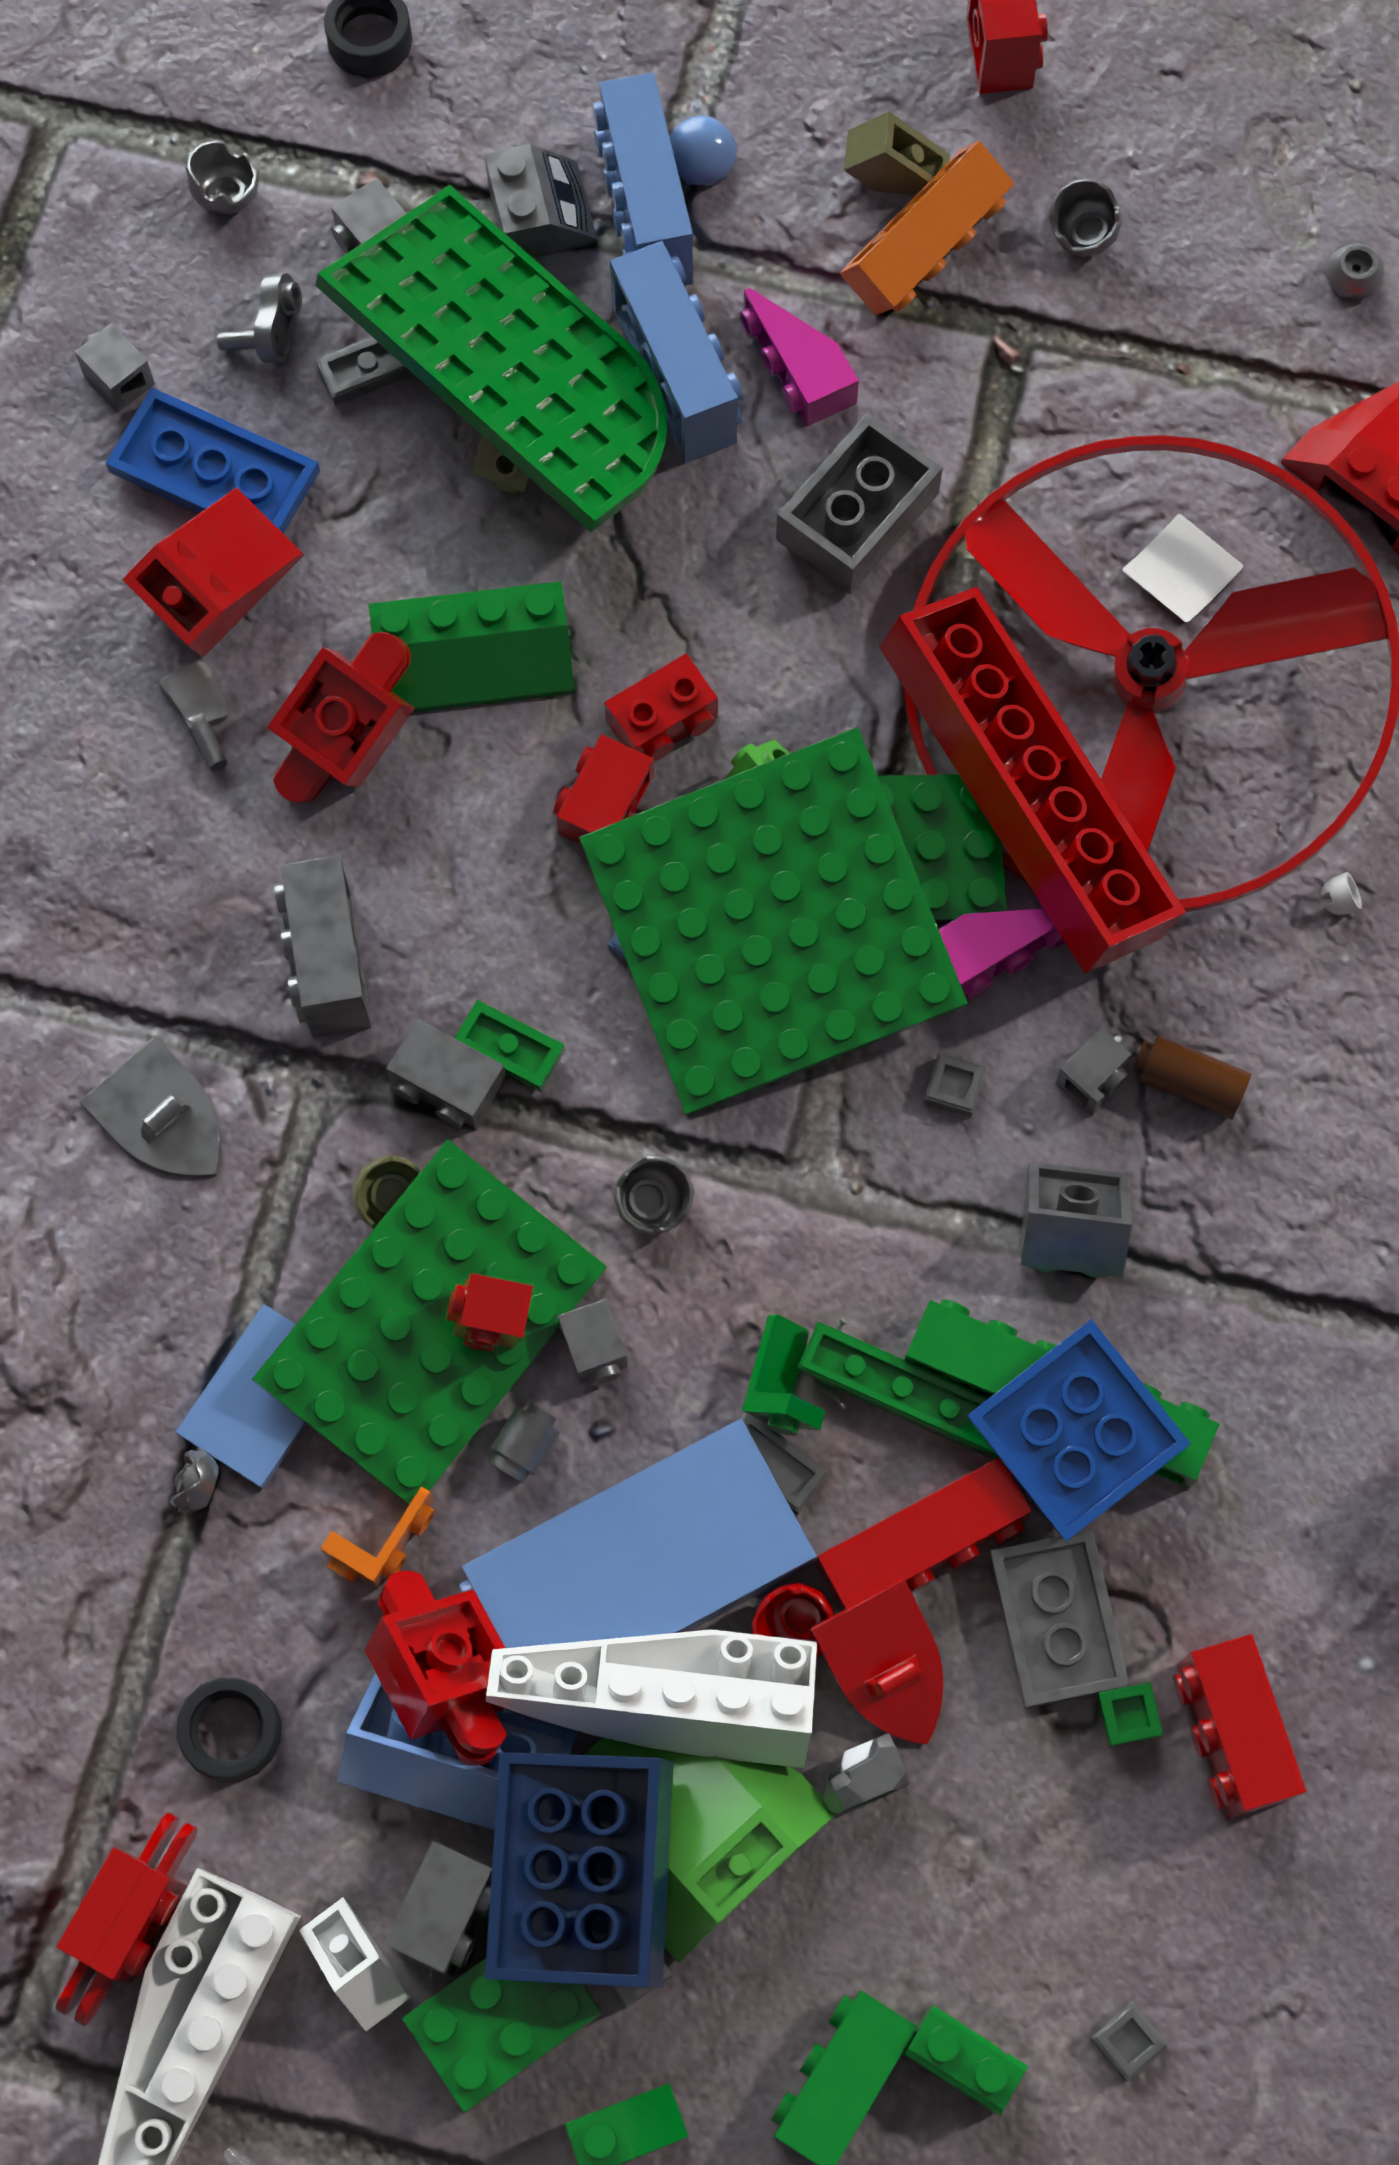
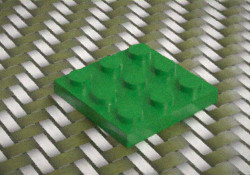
[878,774,1007,924]

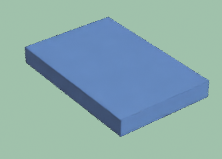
[176,1304,307,1490]

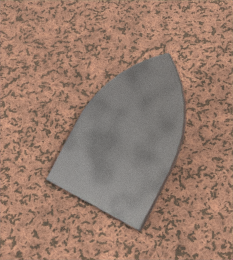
[79,1036,221,1177]

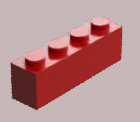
[816,1458,1032,1611]

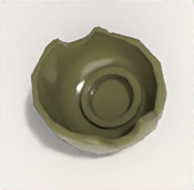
[352,1156,421,1229]

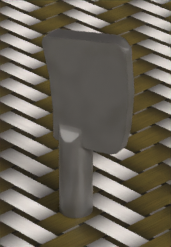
[159,660,228,771]

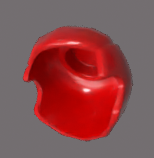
[752,1583,835,1659]

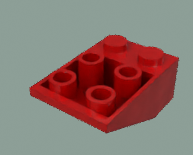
[122,487,304,658]

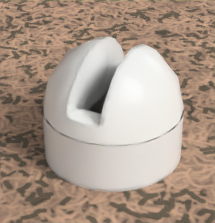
[1321,872,1362,915]

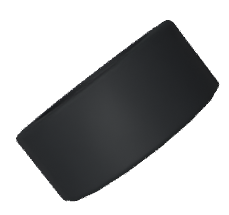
[323,0,413,78]
[176,1677,282,1782]

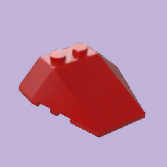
[1281,381,1399,554]

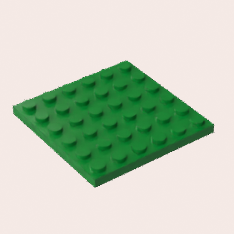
[579,726,968,1116]

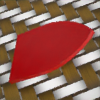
[810,1578,943,1745]

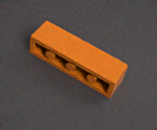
[839,140,1015,316]

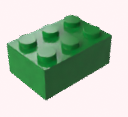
[402,1958,603,2113]

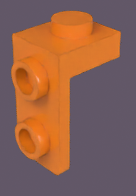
[320,1487,436,1589]

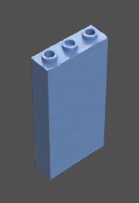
[459,1418,817,1648]

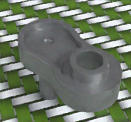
[217,273,302,363]

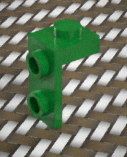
[742,1314,825,1436]

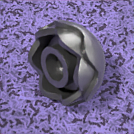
[1325,244,1385,300]
[170,1448,219,1513]

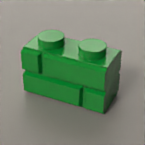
[902,2005,1028,2115]

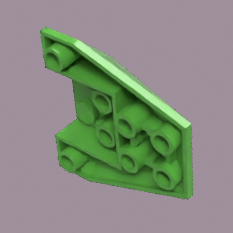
[584,1737,837,1963]

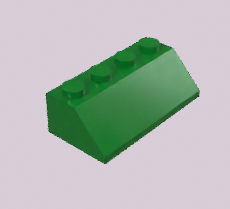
[368,581,575,713]

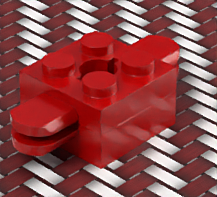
[267,632,415,803]
[365,1570,507,1766]
[55,1812,198,2026]

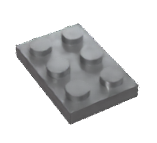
[989,1530,1130,1709]

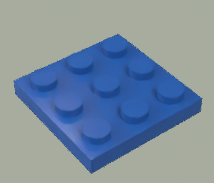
[967,1319,1191,1542]

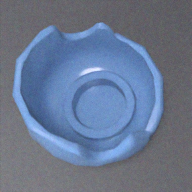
[670,115,737,186]

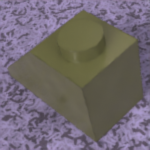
[844,112,950,195]

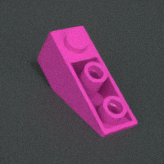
[739,288,859,426]
[939,908,1065,1000]

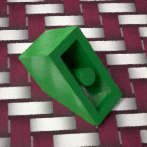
[564,2083,689,2165]

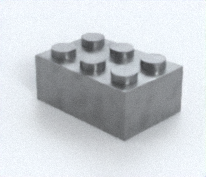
[776,413,943,595]
[274,855,372,1038]

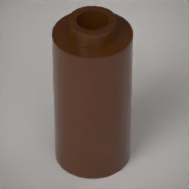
[1133,1035,1252,1120]

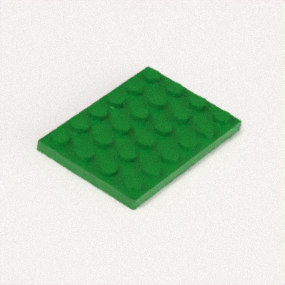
[252,1139,607,1506]

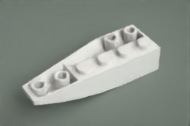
[486,1630,817,1768]
[98,1868,301,2165]

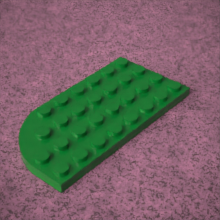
[315,185,667,532]

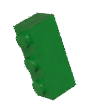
[770,1990,918,2165]

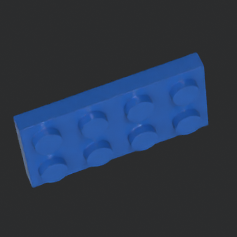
[106,387,320,534]

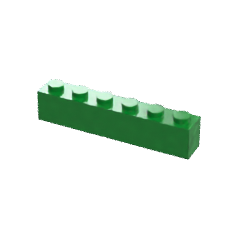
[905,1299,1219,1489]

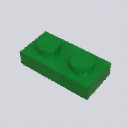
[455,1000,565,1092]

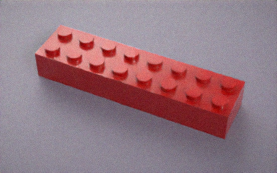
[879,587,1186,974]

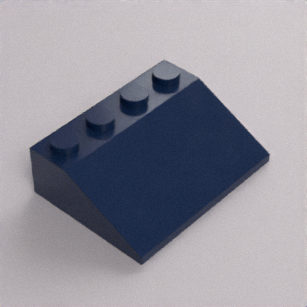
[485,1752,674,1988]

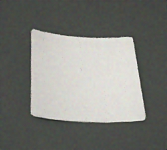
[1122,514,1243,622]

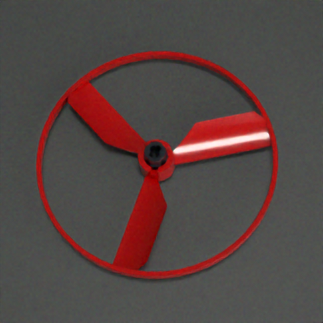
[904,435,1399,912]

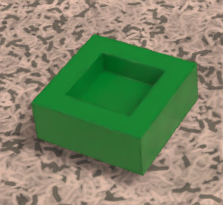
[1097,1682,1163,1747]

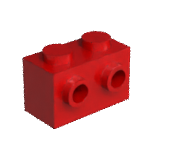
[604,653,718,761]
[446,1273,533,1352]

